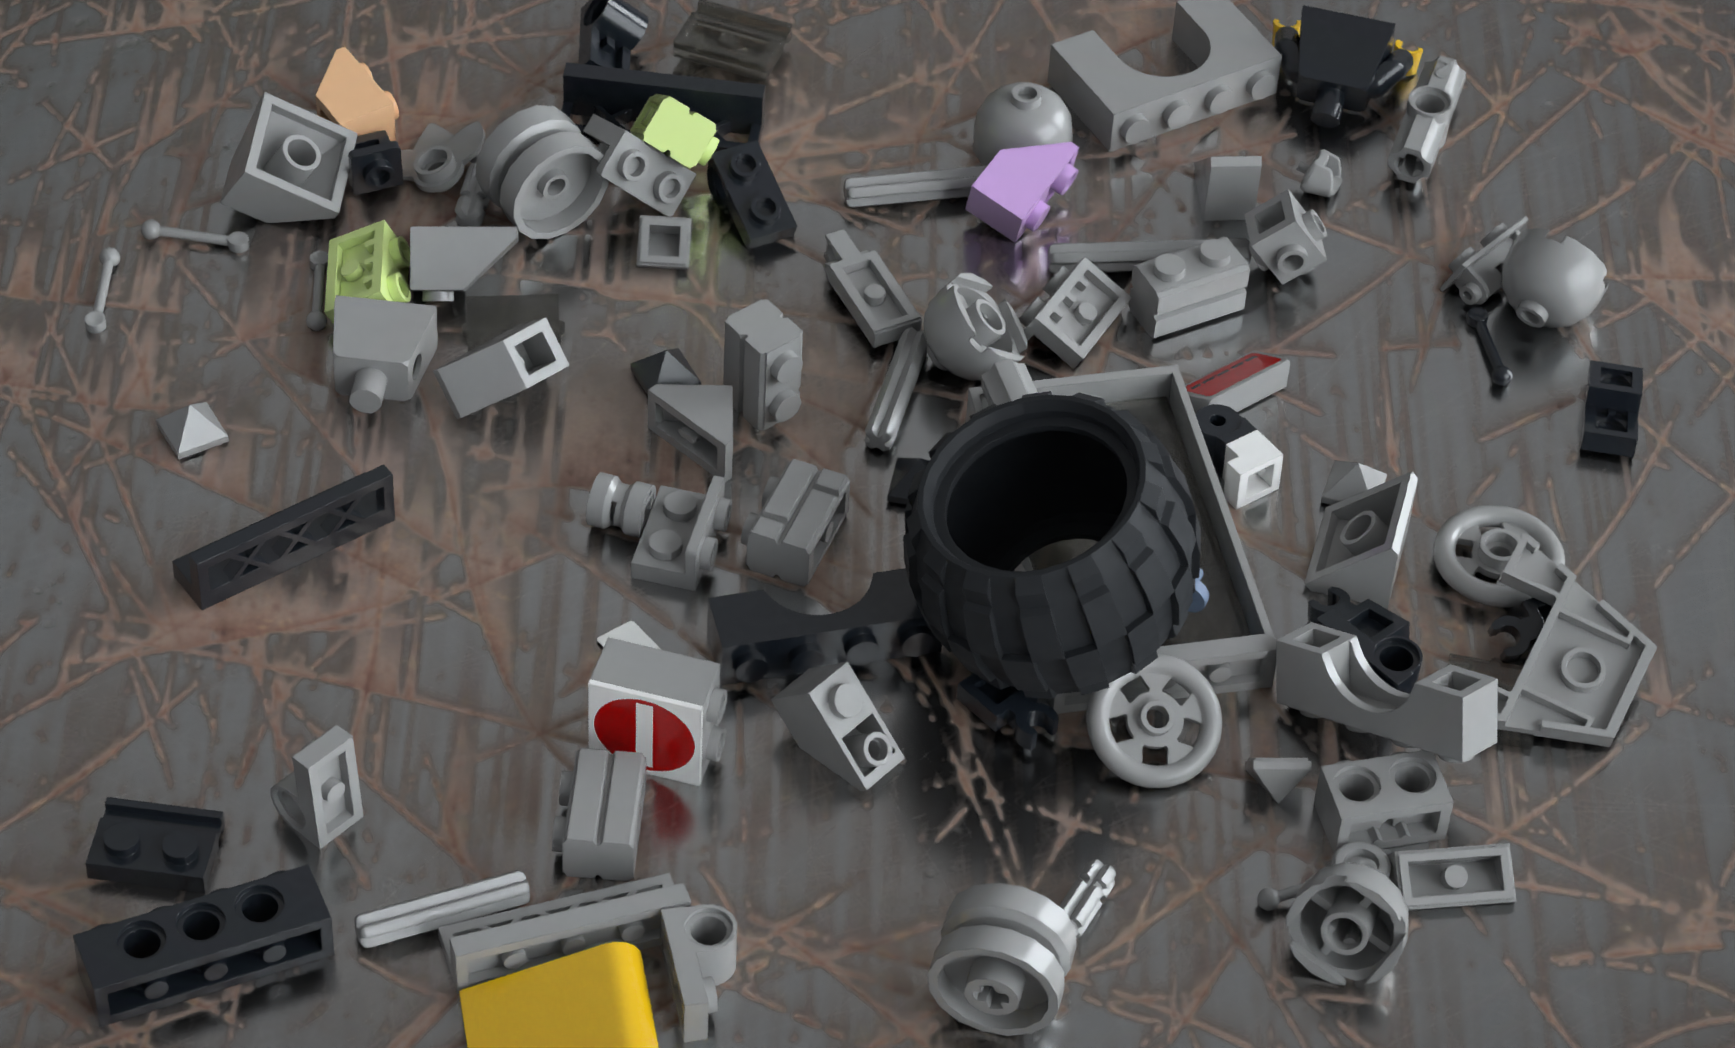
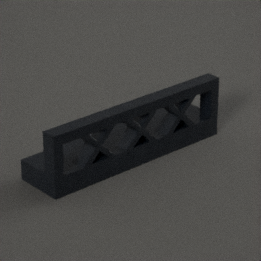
[561,62,766,152]
[172,464,395,610]

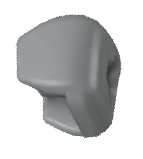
[1296,149,1342,197]

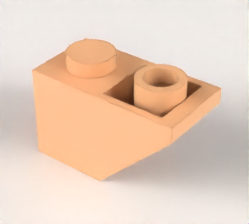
[316,47,399,141]

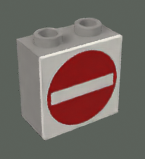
[588,637,727,786]

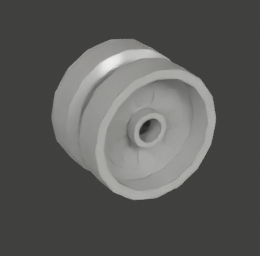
[475,105,609,239]
[928,883,1077,1036]

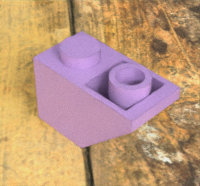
[965,142,1079,243]

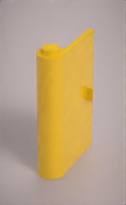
[459,942,659,1048]

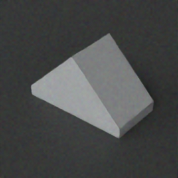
[1194,156,1262,221]
[648,384,733,483]

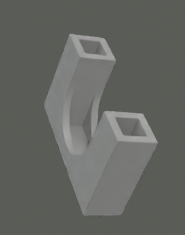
[1047,0,1282,152]

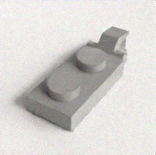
[824,229,922,348]

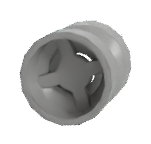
[586,472,656,538]

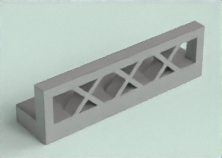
[438,873,691,994]

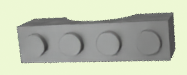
[1276,622,1498,763]

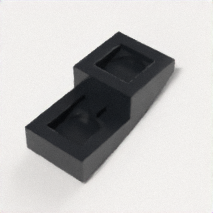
[1580,360,1643,458]

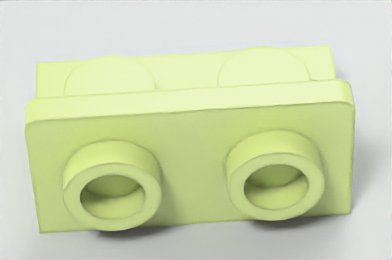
[324,220,411,324]

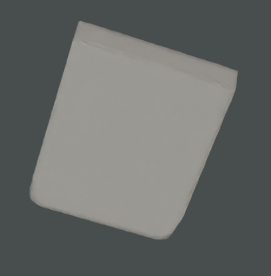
[637,215,692,270]

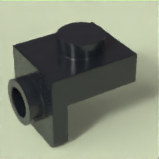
[347,130,404,196]

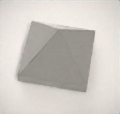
[156,402,229,460]
[1321,460,1387,505]
[1245,758,1311,804]

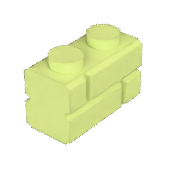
[630,94,719,169]

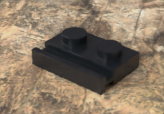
[85,797,225,893]

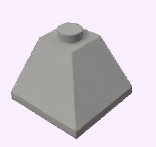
[220,92,358,223]
[410,226,519,302]

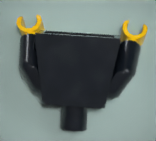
[1272,5,1423,128]

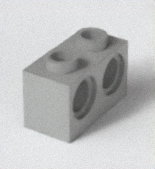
[1314,750,1454,854]

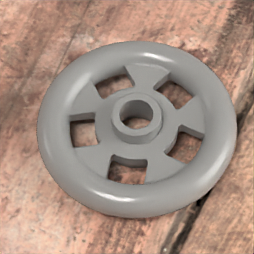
[1433,505,1565,608]
[1086,653,1222,788]

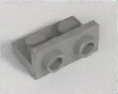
[583,114,697,217]
[1018,257,1132,369]
[631,475,732,591]

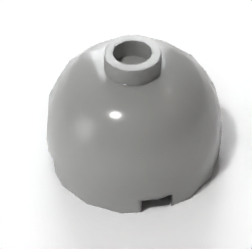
[973,82,1073,165]
[1501,228,1609,328]
[924,273,1027,381]
[1286,862,1409,985]

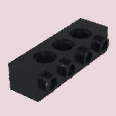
[73,864,334,1027]

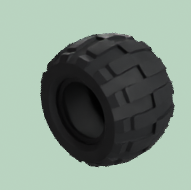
[903,391,1201,699]

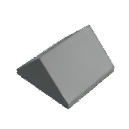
[1304,471,1418,609]

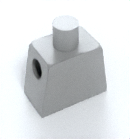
[333,295,438,413]

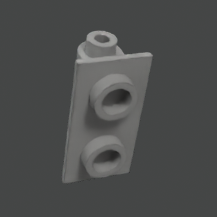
[1439,216,1529,305]

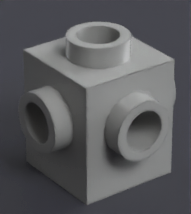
[1244,189,1327,285]

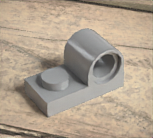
[270,725,364,849]
[661,904,737,1043]

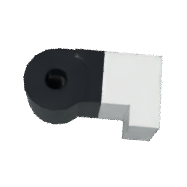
[1196,404,1283,510]

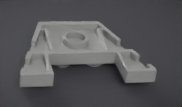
[1497,532,1658,747]

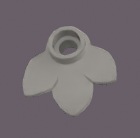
[401,121,485,193]

